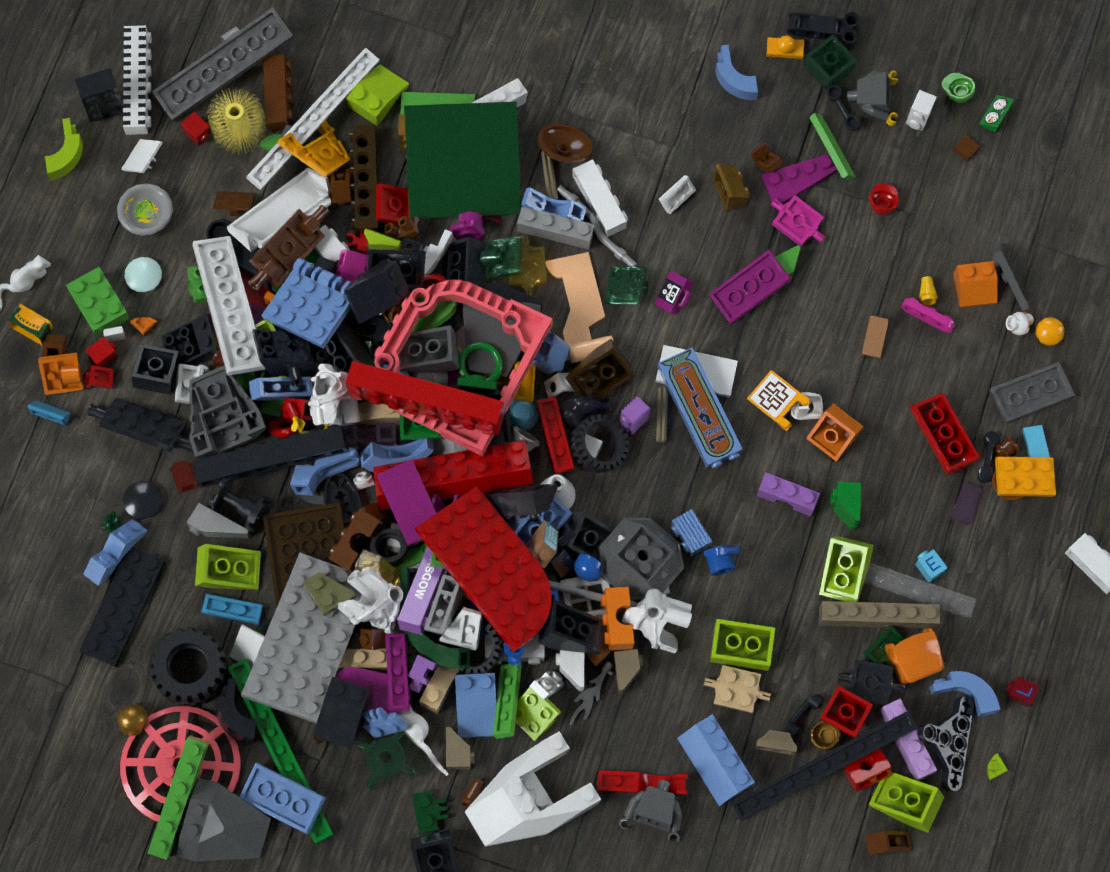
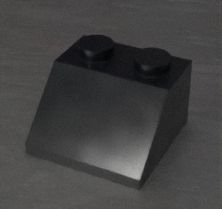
[132,344,179,395]

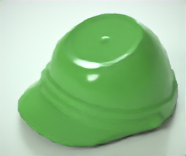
[941,73,975,103]

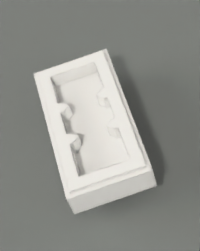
[659,175,696,214]

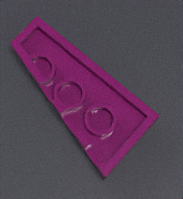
[761,154,837,210]

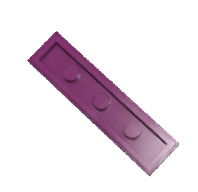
[385,633,410,712]

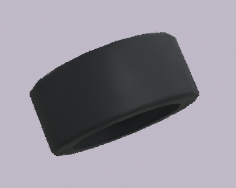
[370,528,408,568]

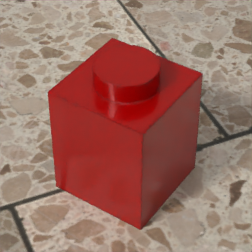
[181,112,212,146]
[85,337,118,367]

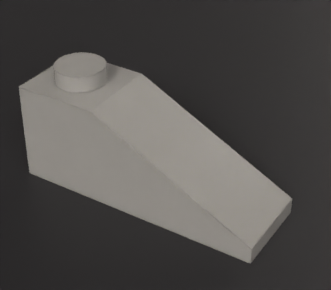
[187,503,251,539]
[424,574,464,635]

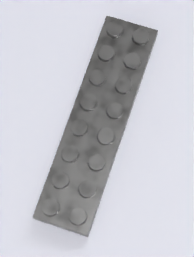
[152,7,294,122]

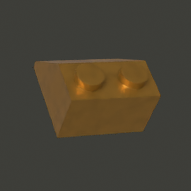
[713,164,750,212]

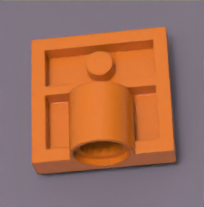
[38,353,84,395]

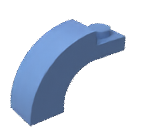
[715,45,758,100]
[521,187,587,222]

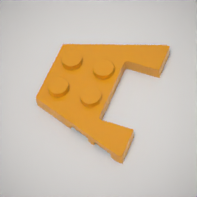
[277,118,350,178]

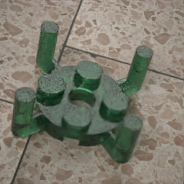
[355,731,416,791]

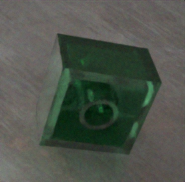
[803,35,857,90]

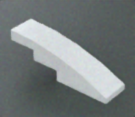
[409,230,453,293]

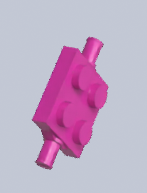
[770,195,826,247]

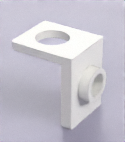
[544,373,575,398]

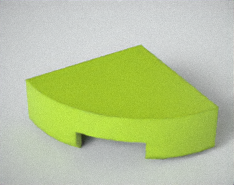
[987,753,1008,781]

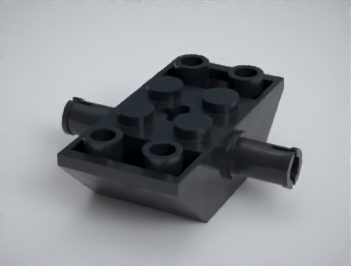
[252,326,332,387]

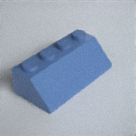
[677,714,755,807]

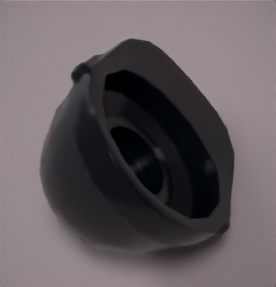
[206,218,240,248]

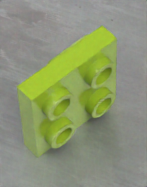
[516,687,561,741]

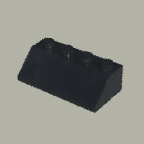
[483,483,558,520]

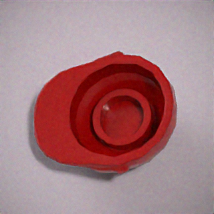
[868,183,899,216]

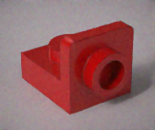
[83,365,114,389]

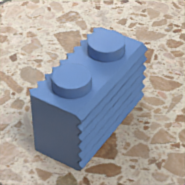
[670,509,712,557]

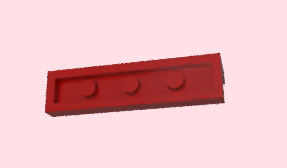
[537,396,574,475]

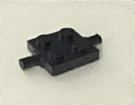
[837,660,905,705]

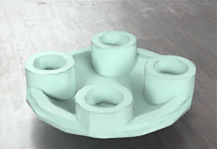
[124,257,162,292]

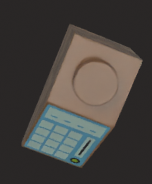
[525,520,559,569]

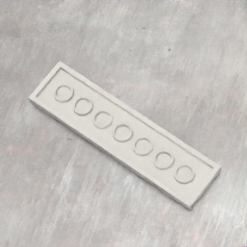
[193,236,265,376]

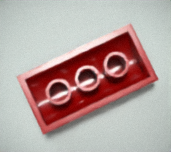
[910,393,980,476]

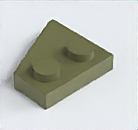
[303,572,356,616]

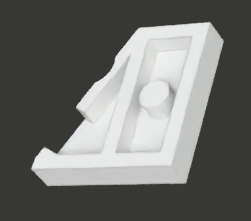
[439,607,483,651]

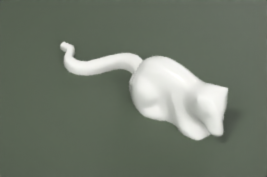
[0,255,51,312]
[398,704,449,776]

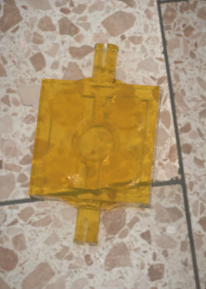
[507,235,547,297]

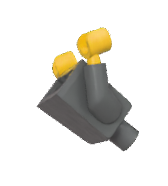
[847,70,898,126]

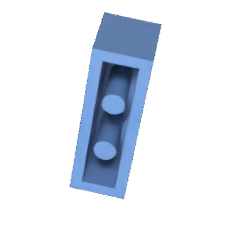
[249,377,313,401]

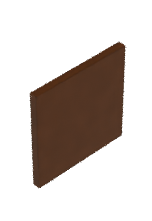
[213,191,255,216]

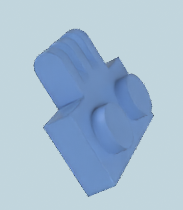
[363,707,407,738]

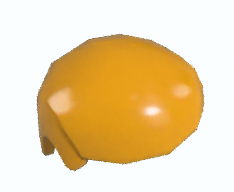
[1036,317,1065,346]

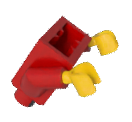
[280,398,330,432]

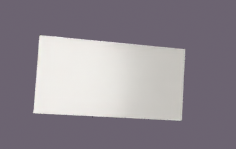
[656,345,738,398]

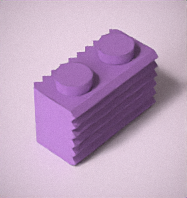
[619,397,650,435]

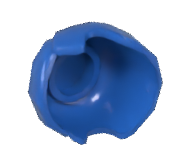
[574,553,603,582]

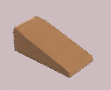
[861,316,889,359]

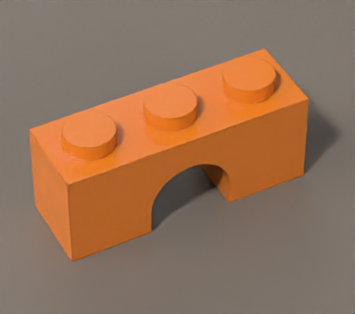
[601,587,634,651]

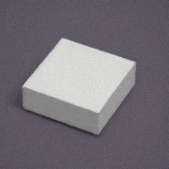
[103,326,126,342]

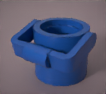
[704,545,740,576]

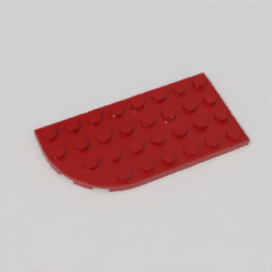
[415,486,551,653]

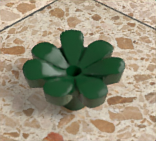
[101,511,123,535]

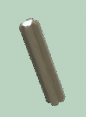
[541,151,558,200]
[656,387,668,443]

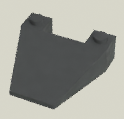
[463,302,541,379]

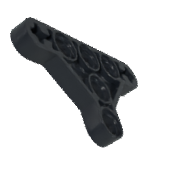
[917,696,974,791]

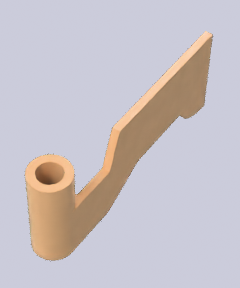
[545,252,614,363]

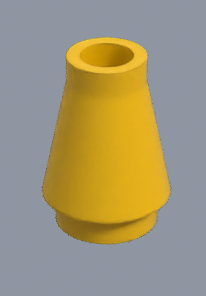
[919,276,938,306]

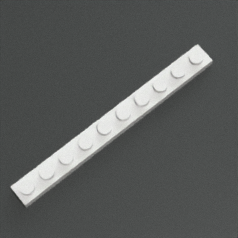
[246,48,380,190]

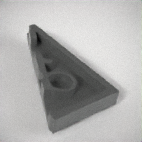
[992,244,1029,311]

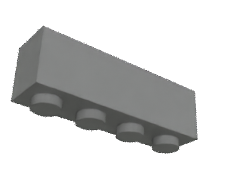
[517,206,594,250]

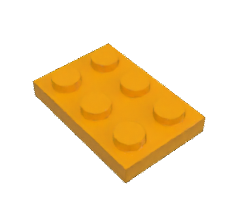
[995,457,1056,497]

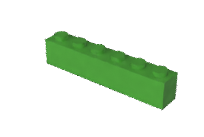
[148,735,210,860]

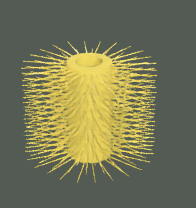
[208,89,268,153]

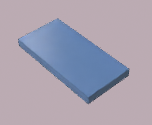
[239,763,326,834]

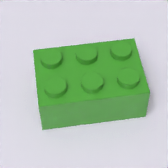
[66,267,130,338]

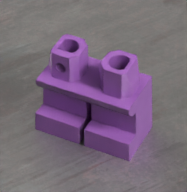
[408,654,439,693]

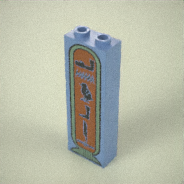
[657,347,742,469]

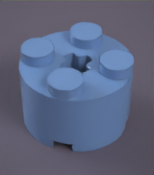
[524,331,570,374]

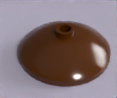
[538,124,593,164]

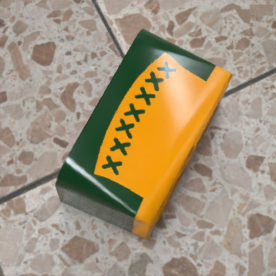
[8,304,53,345]

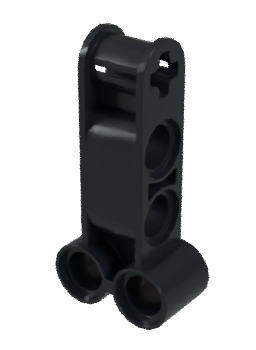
[787,12,860,51]

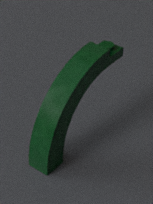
[398,568,470,669]

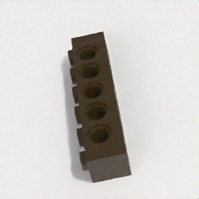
[349,124,379,235]

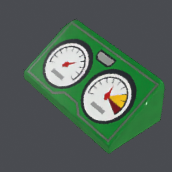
[979,95,1014,133]

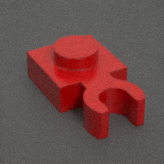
[345,233,369,254]

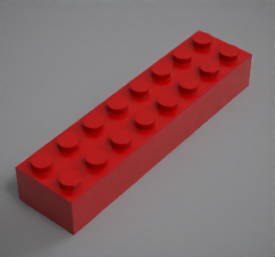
[345,361,505,436]
[373,440,533,511]

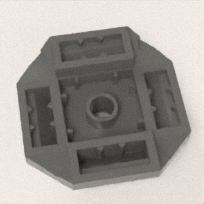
[599,518,684,601]

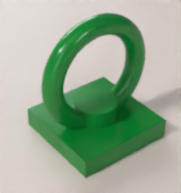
[457,342,503,392]

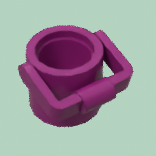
[450,212,485,240]

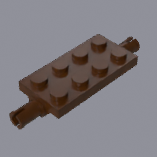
[248,205,330,290]

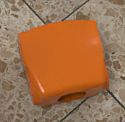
[885,628,945,684]

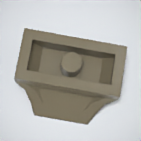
[755,730,797,755]

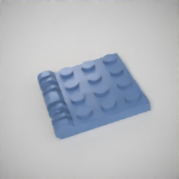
[261,258,352,349]

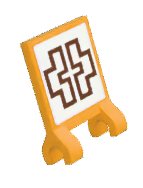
[747,370,811,432]

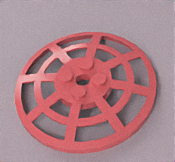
[120,706,241,826]

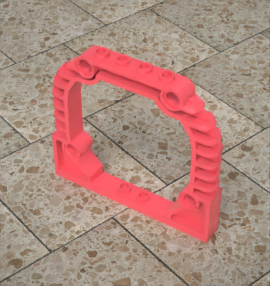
[374,280,553,456]

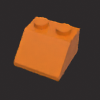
[953,261,997,308]
[806,403,864,462]

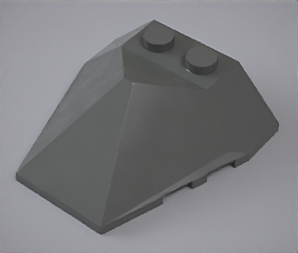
[189,366,266,458]
[176,778,271,862]

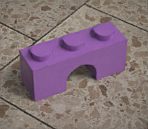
[757,472,820,517]

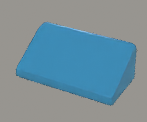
[28,401,71,425]

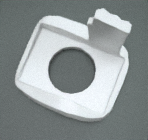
[790,392,823,420]

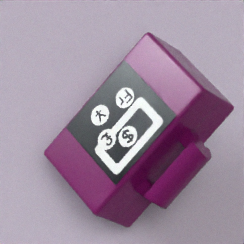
[654,271,694,315]

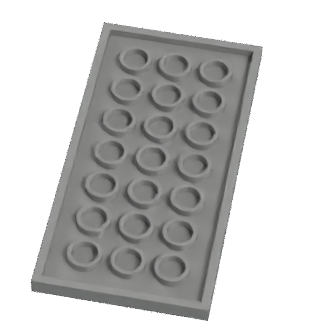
[241,553,362,724]

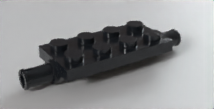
[87,397,194,453]

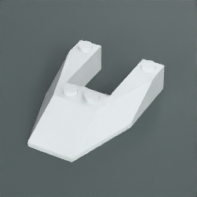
[465,731,601,847]

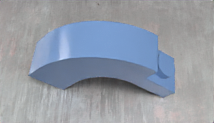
[930,671,1000,717]

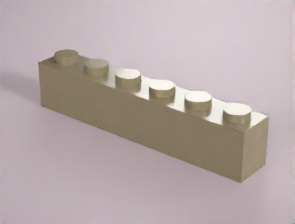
[819,601,940,629]

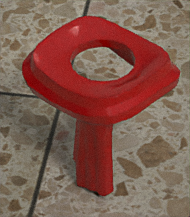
[268,417,304,439]

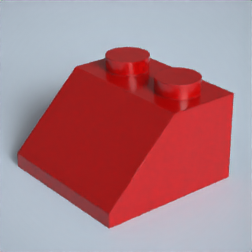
[820,686,873,738]

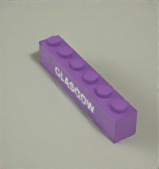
[397,546,450,635]

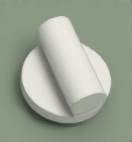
[353,471,375,491]

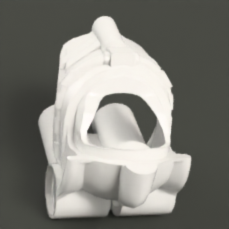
[308,364,360,425]
[338,566,403,634]
[622,589,692,653]

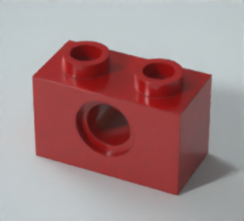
[844,749,891,793]

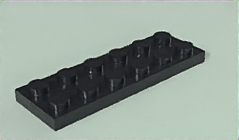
[79,547,166,667]

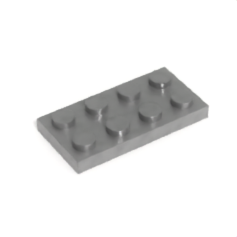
[989,362,1075,424]

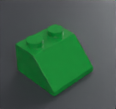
[829,481,861,531]

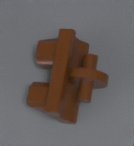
[385,216,419,241]

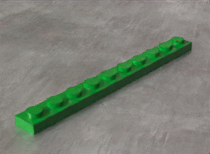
[228,659,333,845]

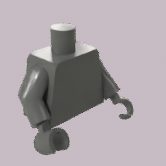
[619,780,682,843]

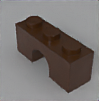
[329,508,384,572]

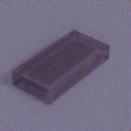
[950,482,982,525]

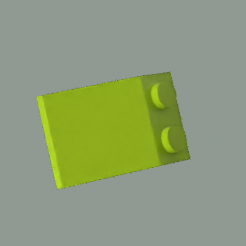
[346,64,409,126]
[819,536,874,602]
[195,544,261,590]
[869,772,944,833]

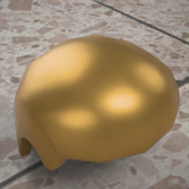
[117,704,148,736]
[811,721,841,751]

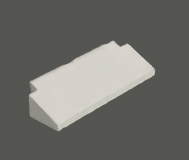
[227,168,332,252]

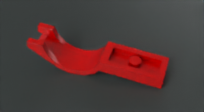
[598,770,689,796]

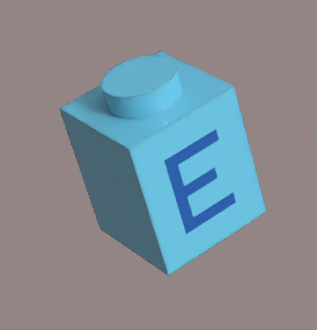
[915,549,947,583]

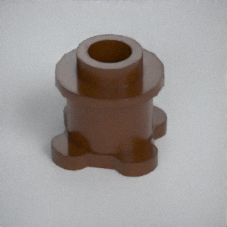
[994,435,1020,457]

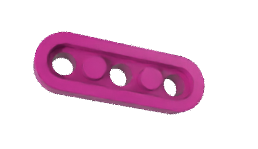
[901,297,955,333]

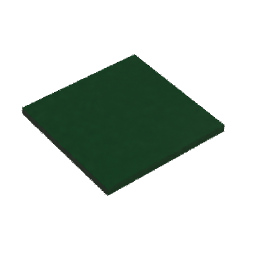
[404,101,521,218]

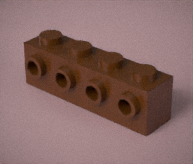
[263,54,295,132]

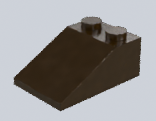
[565,339,634,400]

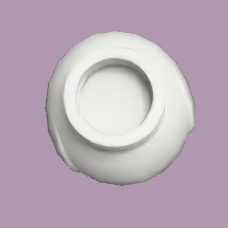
[1006,311,1034,336]

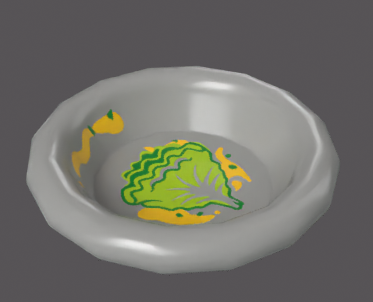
[117,183,173,236]

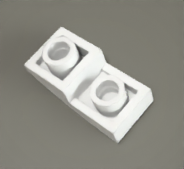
[530,670,565,700]

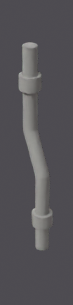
[557,185,637,269]

